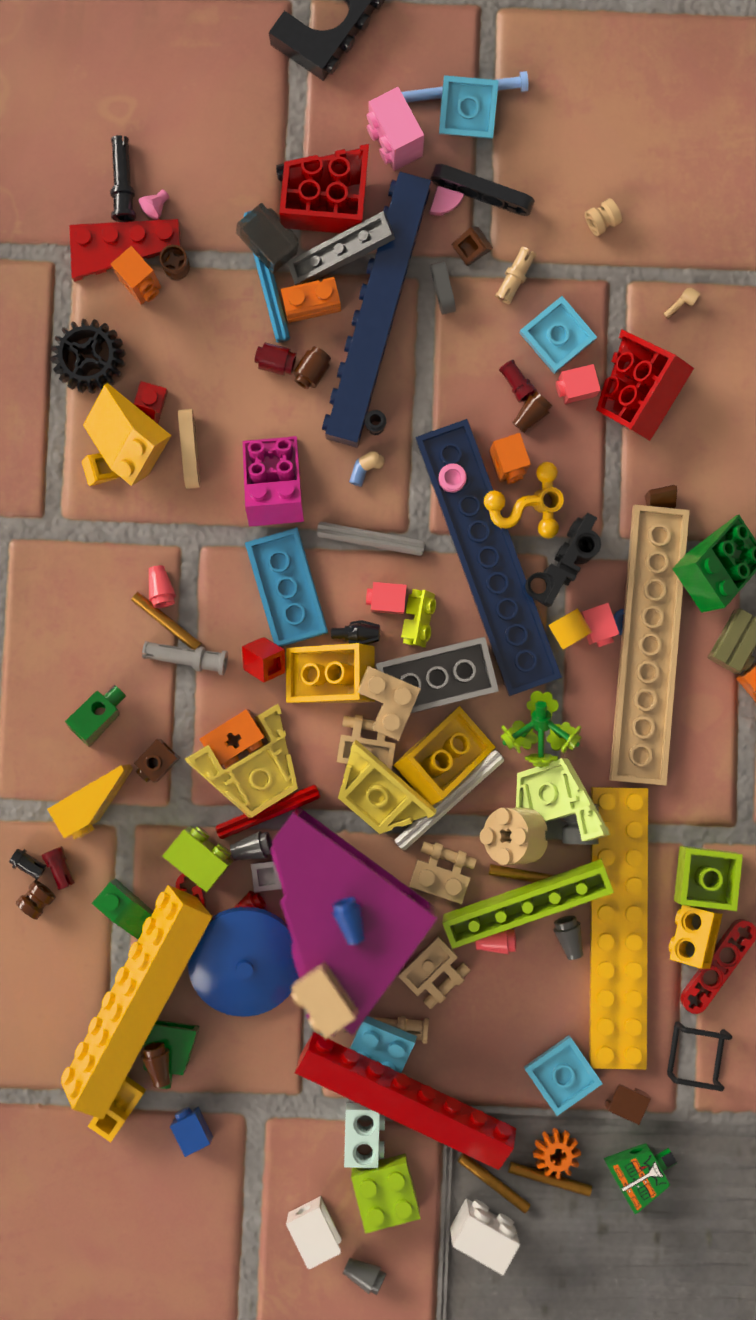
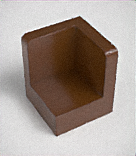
[604,1085,651,1125]

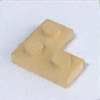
[357,666,421,741]

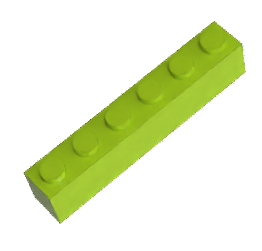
[442,859,614,949]

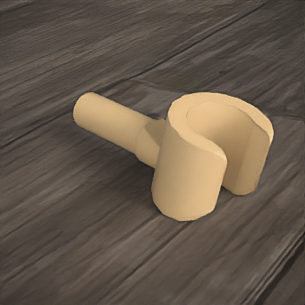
[663,287,700,319]

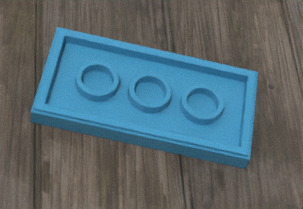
[245,527,328,647]

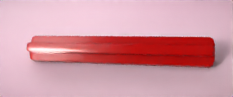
[216,785,321,839]

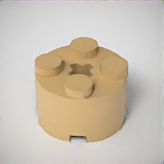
[480,808,548,865]

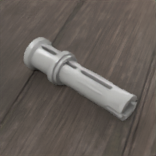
[142,641,228,675]

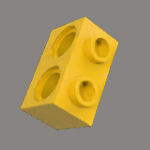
[669,905,723,969]

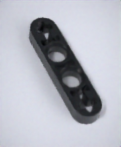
[430,164,535,216]

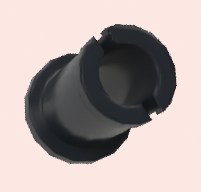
[365,410,386,435]
[9,849,47,880]

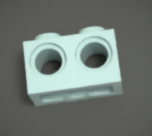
[344,1103,385,1168]

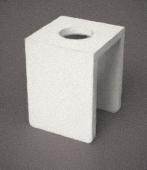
[286,1196,342,1269]

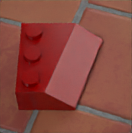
[279,144,369,233]
[596,329,694,441]

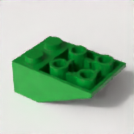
[673,515,756,613]

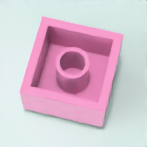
[366,87,424,171]

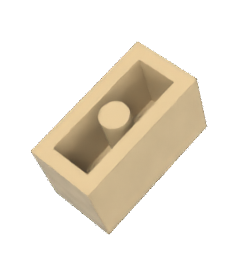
[291,961,359,1039]

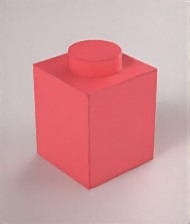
[556,364,601,404]
[366,582,407,615]
[581,603,619,648]

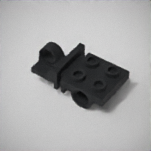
[525,512,601,607]

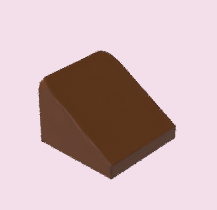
[451,226,493,266]
[645,485,677,509]

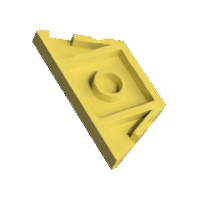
[338,740,437,834]

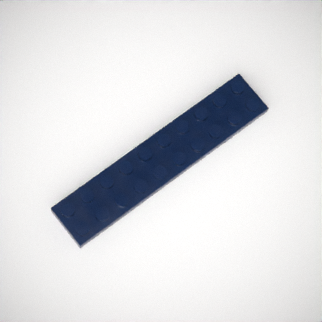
[415,419,562,696]

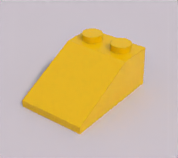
[83,383,172,486]
[286,643,375,703]
[394,706,496,805]
[47,764,133,840]

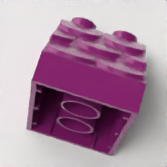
[271,807,438,1036]

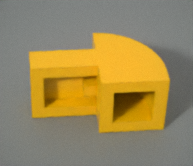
[548,608,592,650]
[87,1076,146,1142]

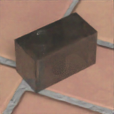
[236,203,299,274]

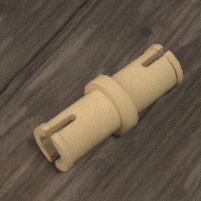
[495,247,536,304]

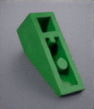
[91,879,153,939]

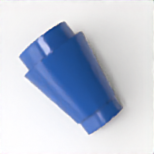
[332,897,365,945]

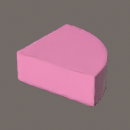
[430,186,464,216]

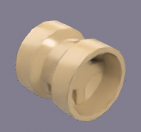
[585,198,622,236]

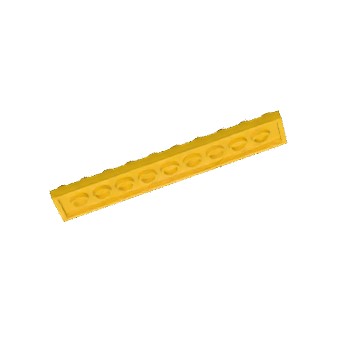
[589,787,648,1069]

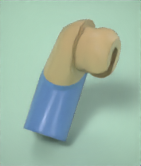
[349,451,385,486]

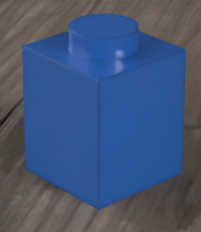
[170,1106,213,1157]

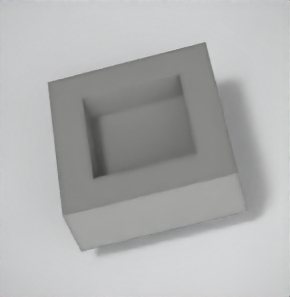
[251,861,282,892]

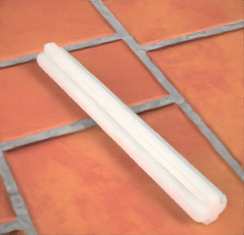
[395,750,504,851]

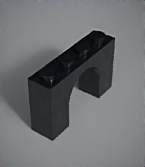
[269,0,385,81]

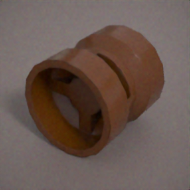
[159,245,190,280]
[16,880,56,920]

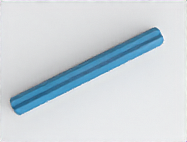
[243,210,290,343]

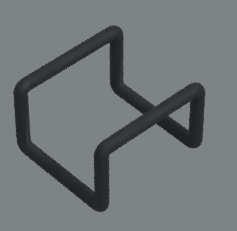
[667,1021,732,1091]

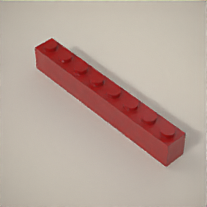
[295,1032,516,1170]

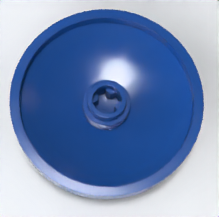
[188,907,299,1017]

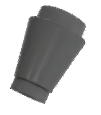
[230,831,273,861]
[553,916,584,960]
[343,1258,387,1295]

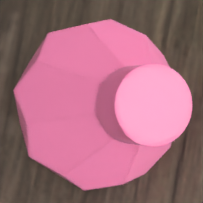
[139,190,169,220]

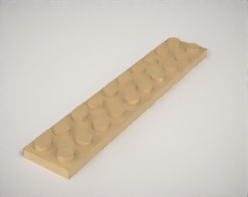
[609,505,690,786]

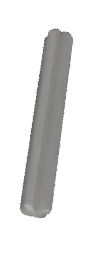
[317,522,425,556]

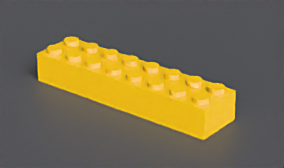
[61,885,212,1120]

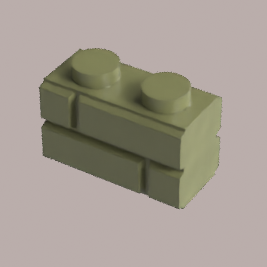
[707,608,756,674]

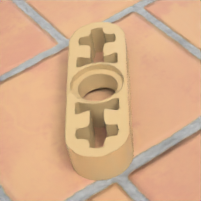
[178,409,201,489]

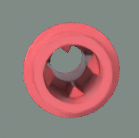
[148,565,176,608]
[475,929,516,955]

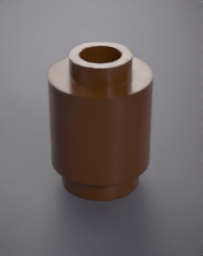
[293,346,331,389]

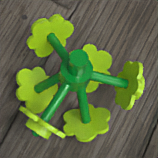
[500,691,582,768]

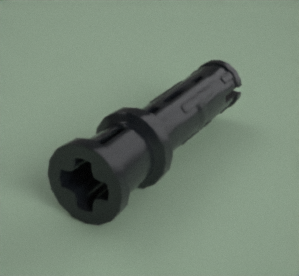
[110,135,136,222]

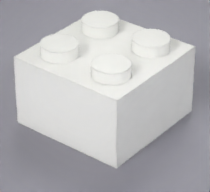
[450,1198,520,1275]

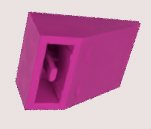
[242,436,304,527]

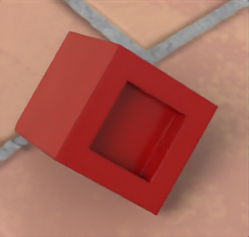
[242,637,285,683]

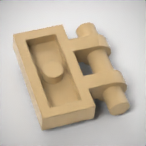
[337,714,396,770]
[409,842,477,904]
[398,936,471,1009]

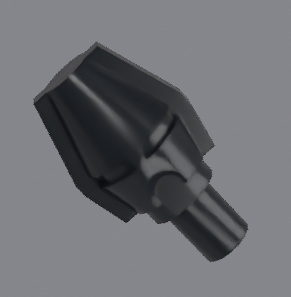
[331,620,380,645]

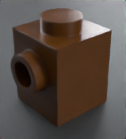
[134,739,180,783]

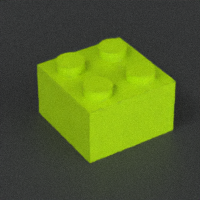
[162,826,233,892]
[674,846,743,911]
[351,1153,421,1234]

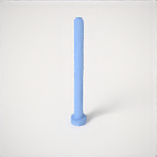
[401,71,529,103]

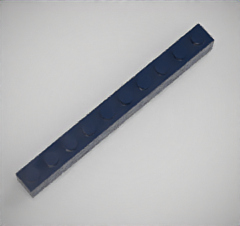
[322,171,431,448]

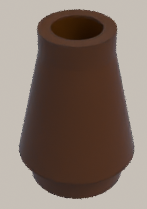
[512,391,552,433]
[141,1042,170,1088]

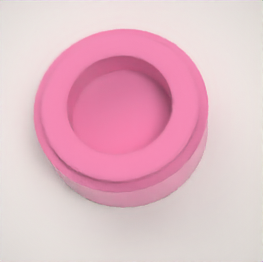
[438,464,467,493]

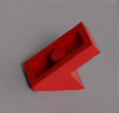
[133,381,168,424]

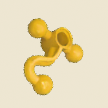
[484,462,564,539]

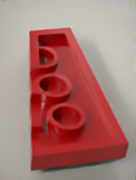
[69,219,181,282]

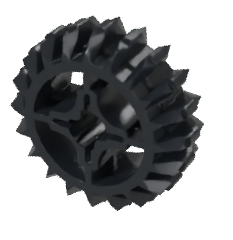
[50,319,126,394]

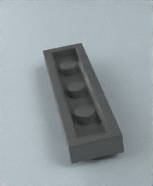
[287,211,395,285]

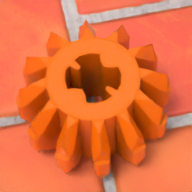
[532,1128,581,1179]

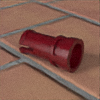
[499,360,537,403]
[41,846,75,890]

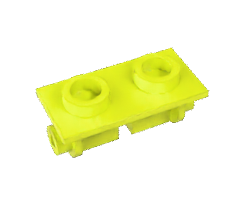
[401,589,436,648]

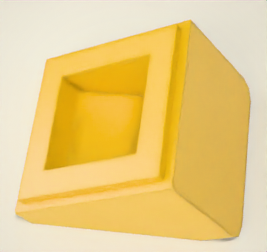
[82,453,120,486]

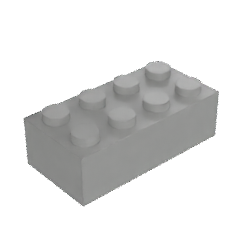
[376,637,499,713]

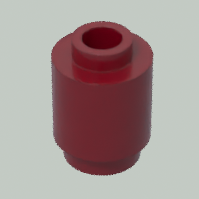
[254,342,297,376]

